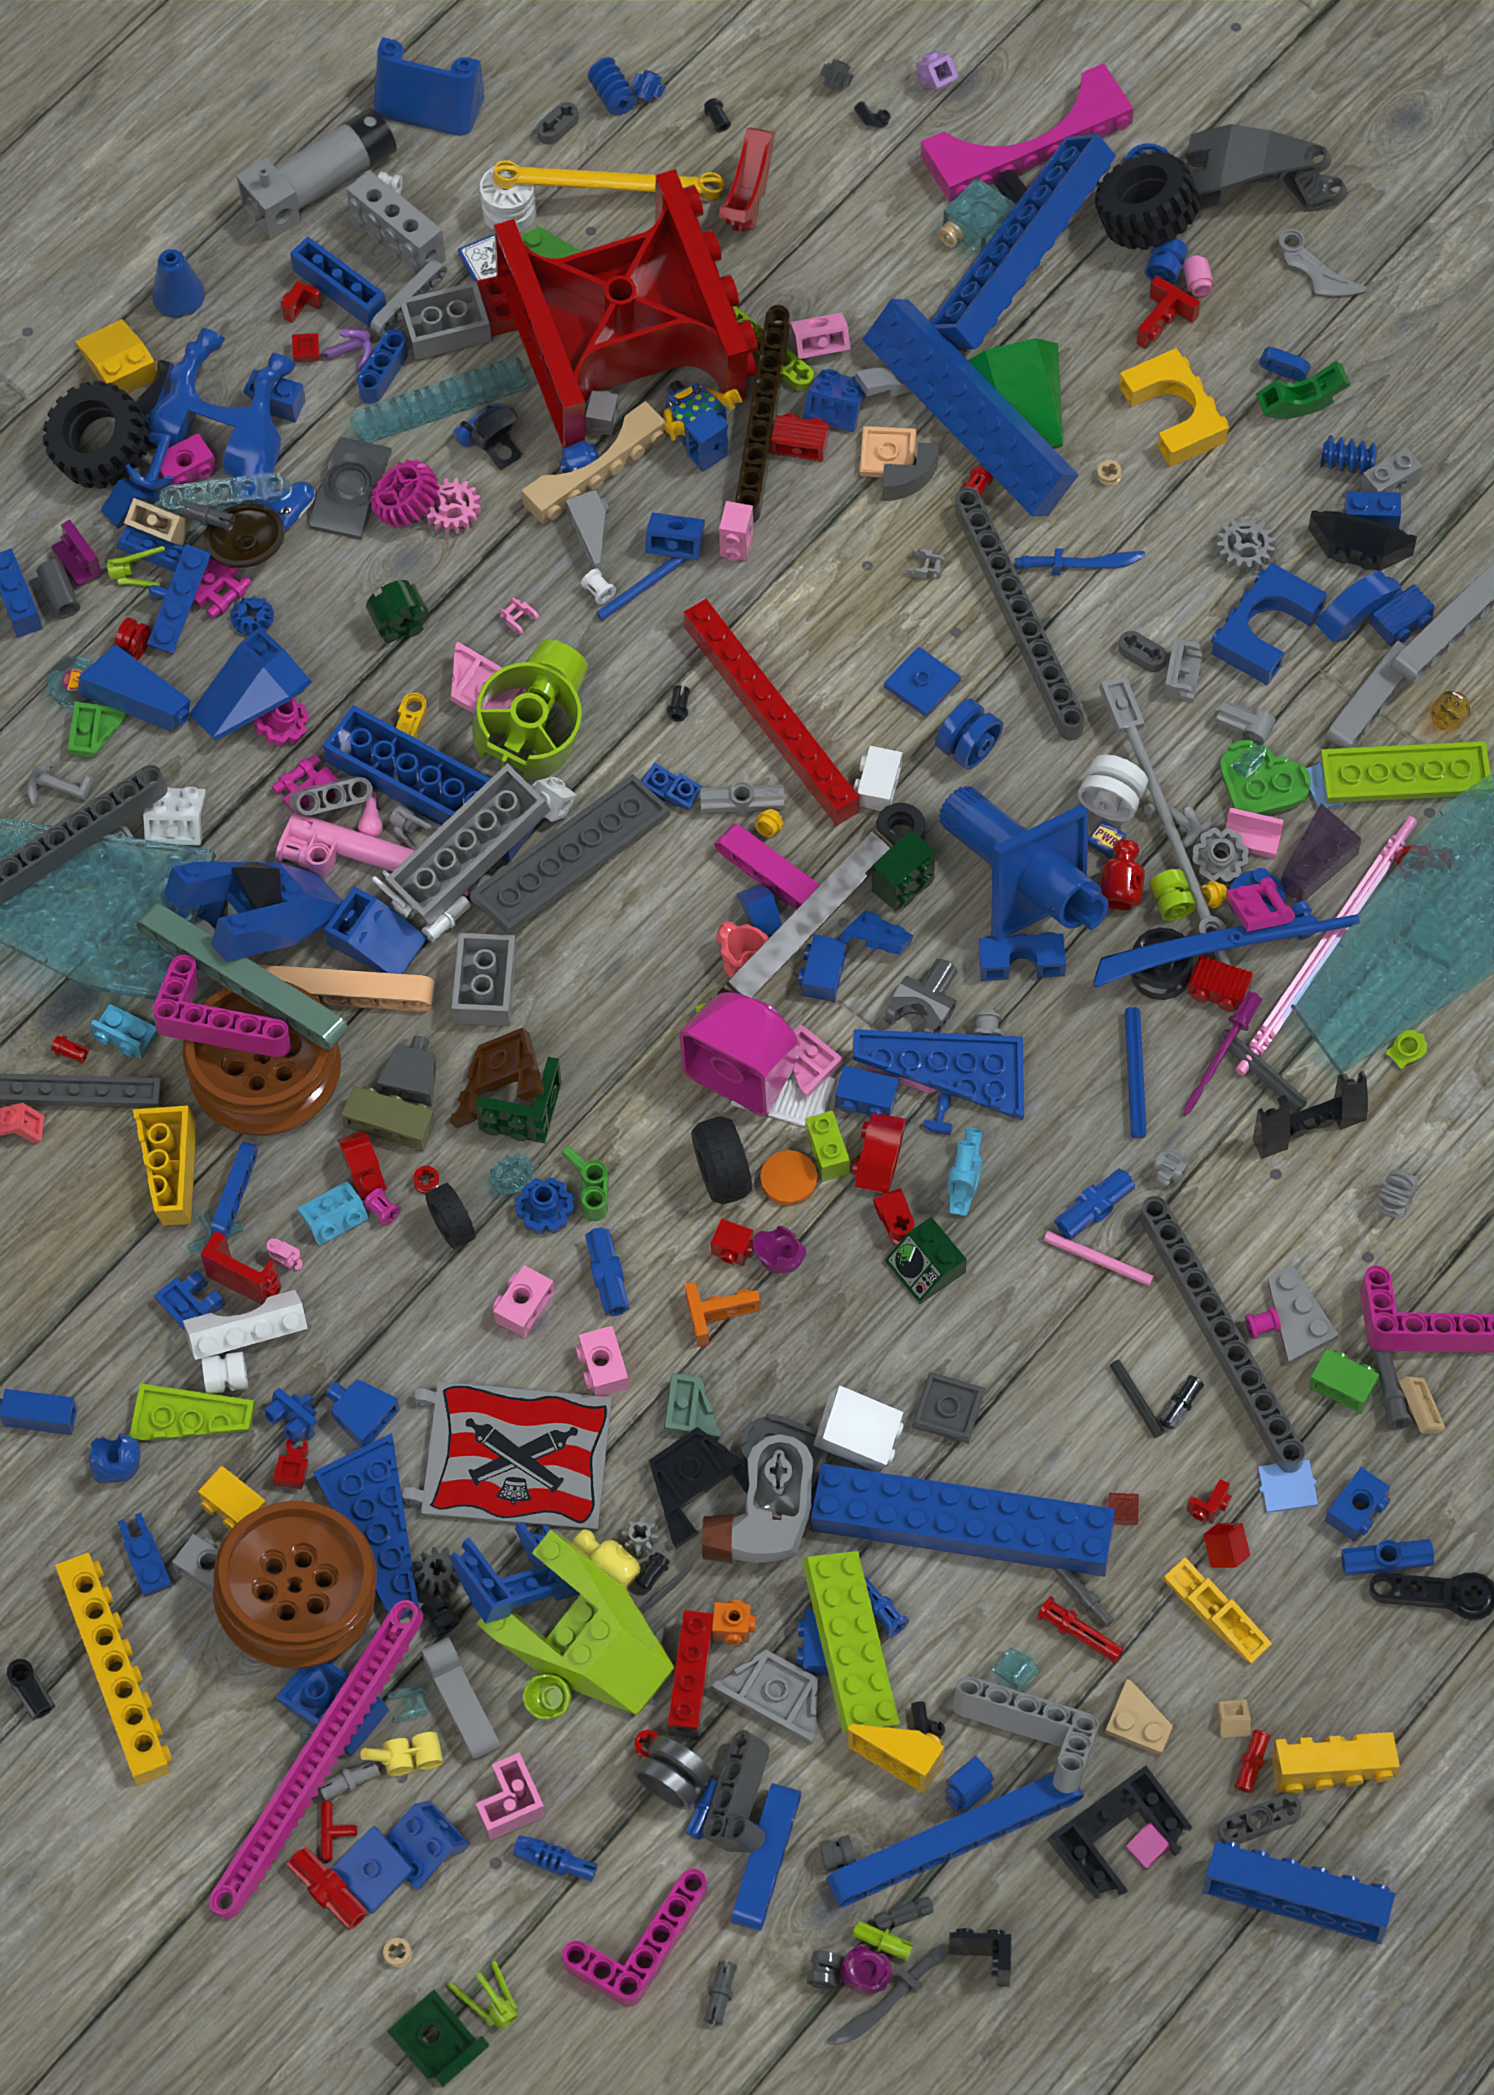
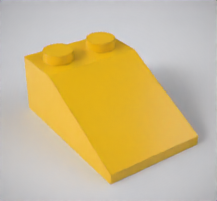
[75,319,157,393]
[848,1724,945,1794]

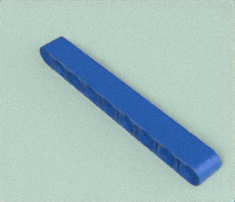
[826,1773,1084,1907]

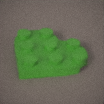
[1220,740,1311,816]

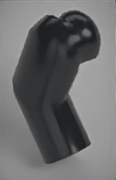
[854,101,891,128]
[911,1701,945,1739]

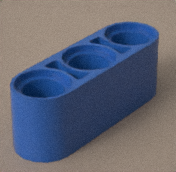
[357,329,408,404]

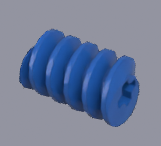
[588,57,638,115]
[1319,435,1377,475]

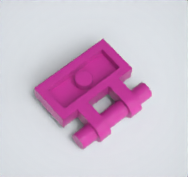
[194,559,252,619]
[271,754,338,816]

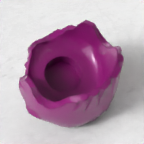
[752,1226,806,1273]
[841,1944,892,1995]

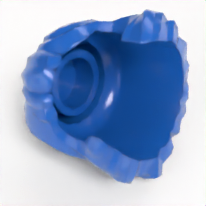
[89,1433,141,1483]

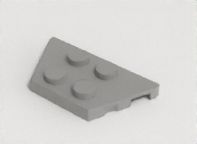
[712,1650,818,1745]

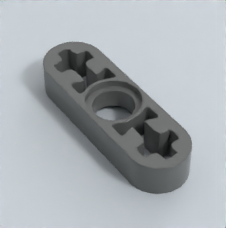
[1217,1794,1302,1845]

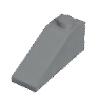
[566,489,609,573]

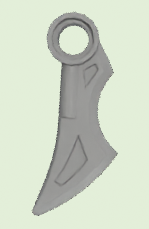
[1278,229,1367,297]

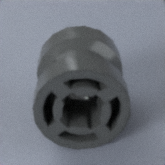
[819,1835,856,1872]
[807,1950,842,1990]

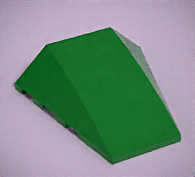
[968,338,1063,449]

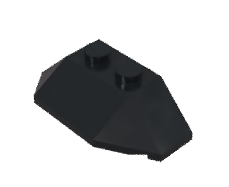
[1308,510,1417,571]

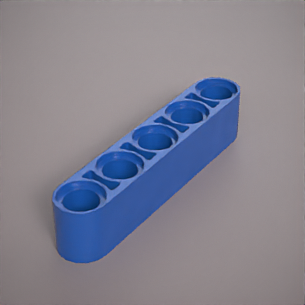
[731,1783,802,1932]

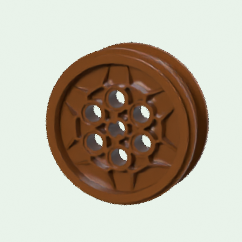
[183,981,341,1136]
[213,1501,377,1669]

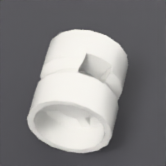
[202,1351,248,1394]

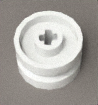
[1078,754,1148,822]

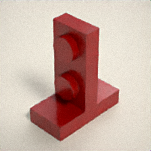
[1137,276,1200,349]

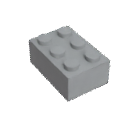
[400,281,491,360]
[452,933,517,1026]

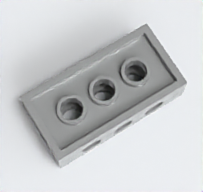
[346,170,446,274]

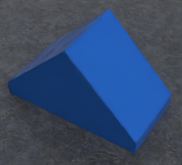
[101,480,160,529]
[737,884,782,937]

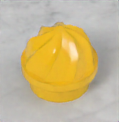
[755,809,784,838]
[1201,881,1227,909]

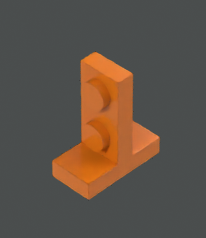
[684,1281,761,1347]

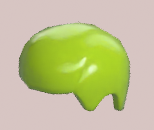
[522,1674,572,1720]

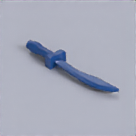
[1014,548,1145,575]

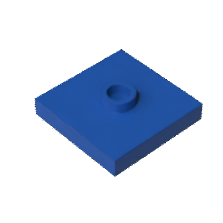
[884,646,961,718]
[331,1826,416,1914]

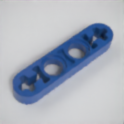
[211,1142,258,1239]

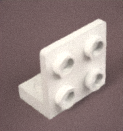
[143,787,206,845]

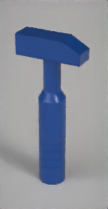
[924,1091,953,1135]

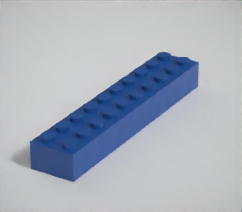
[930,134,1116,350]
[862,299,1079,516]
[811,1463,1115,1577]

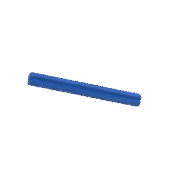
[1125,1007,1147,1138]

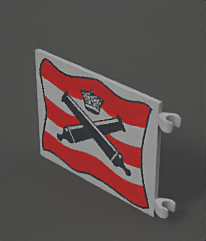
[402,1382,612,1531]

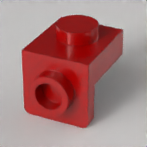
[280,281,322,323]
[1187,1479,1232,1524]

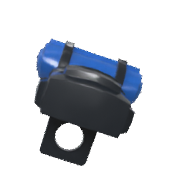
[454,403,521,470]

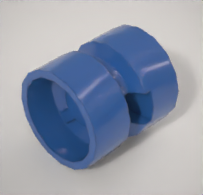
[1145,238,1188,285]

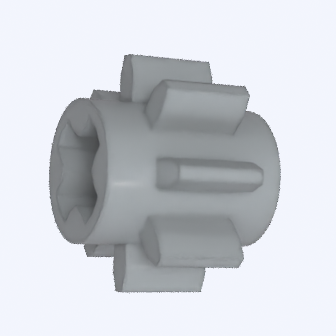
[1153,1148,1189,1186]
[622,1517,659,1557]

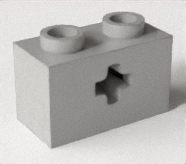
[1360,447,1423,494]

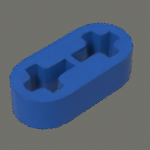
[1259,347,1311,381]

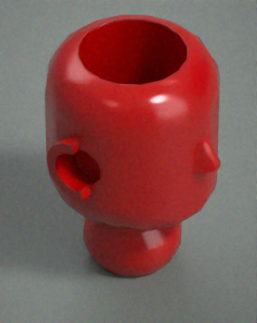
[1098,839,1145,910]

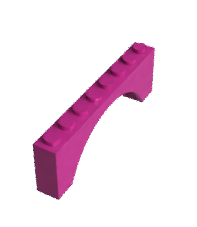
[920,63,1134,202]

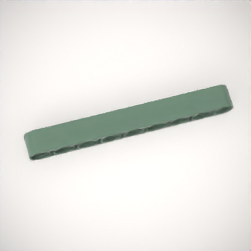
[136,902,349,1050]

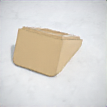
[1217,1699,1251,1738]

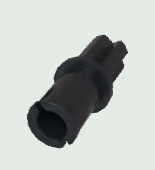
[1159,1375,1204,1430]

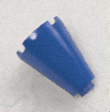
[152,249,205,318]

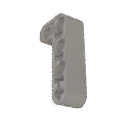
[421,1637,501,1761]

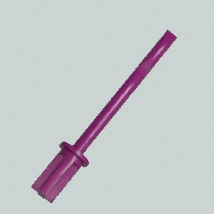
[1183,991,1263,1116]

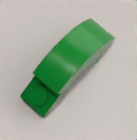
[1256,361,1350,419]

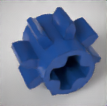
[631,69,665,101]

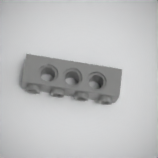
[172,1534,285,1619]

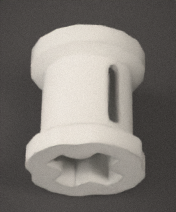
[581,569,616,605]

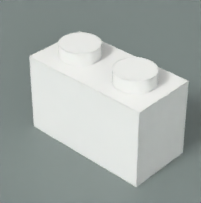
[854,746,902,811]

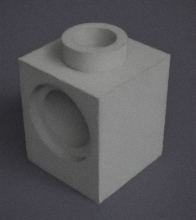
[585,390,619,436]

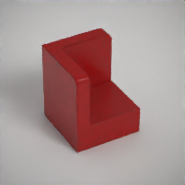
[1203,1523,1250,1568]

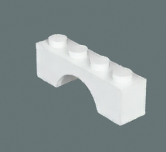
[183,1290,308,1360]

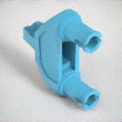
[947,1128,983,1215]

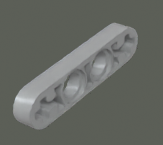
[370,259,447,337]

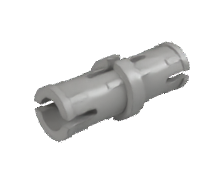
[319,1760,380,1801]

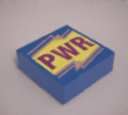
[1088,820,1126,858]

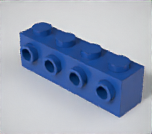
[290,236,386,328]

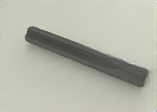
[1218,1029,1307,1112]

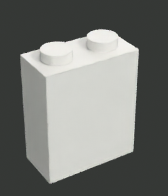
[813,1386,903,1472]

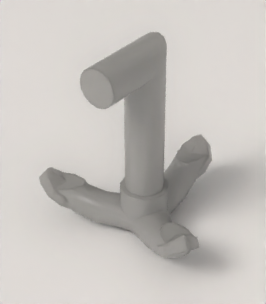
[27,760,94,807]
[1144,802,1211,849]

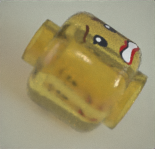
[1429,691,1471,732]

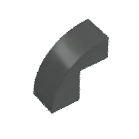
[882,443,939,501]

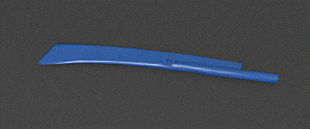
[1093,914,1359,987]

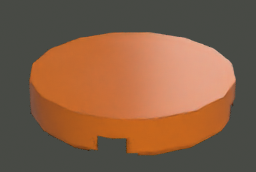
[760,1150,818,1206]

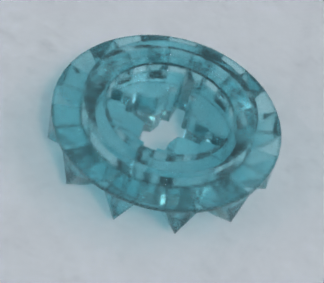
[489,1153,534,1195]

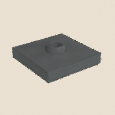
[912,1372,986,1444]

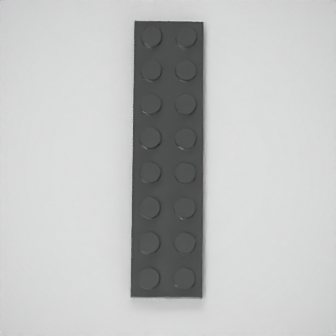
[470,774,671,934]

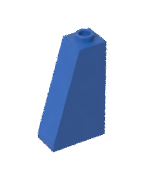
[78,644,190,732]

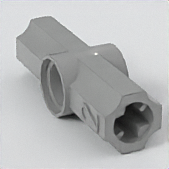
[700,781,784,816]

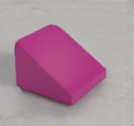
[1126,1823,1170,1870]

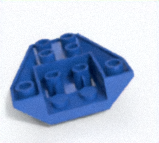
[190,627,312,741]

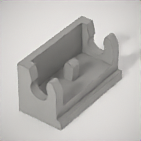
[1164,637,1203,703]

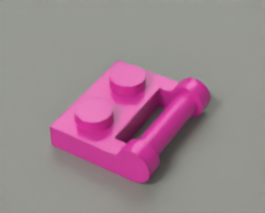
[1226,878,1295,932]

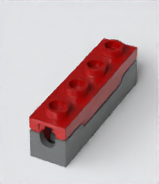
[668,1610,714,1739]

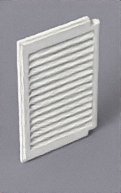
[731,1071,837,1127]

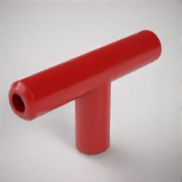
[321,1801,357,1862]

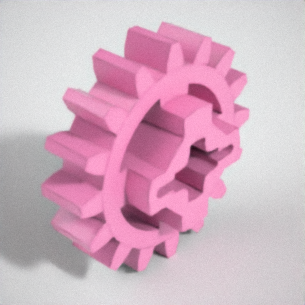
[424,478,481,534]

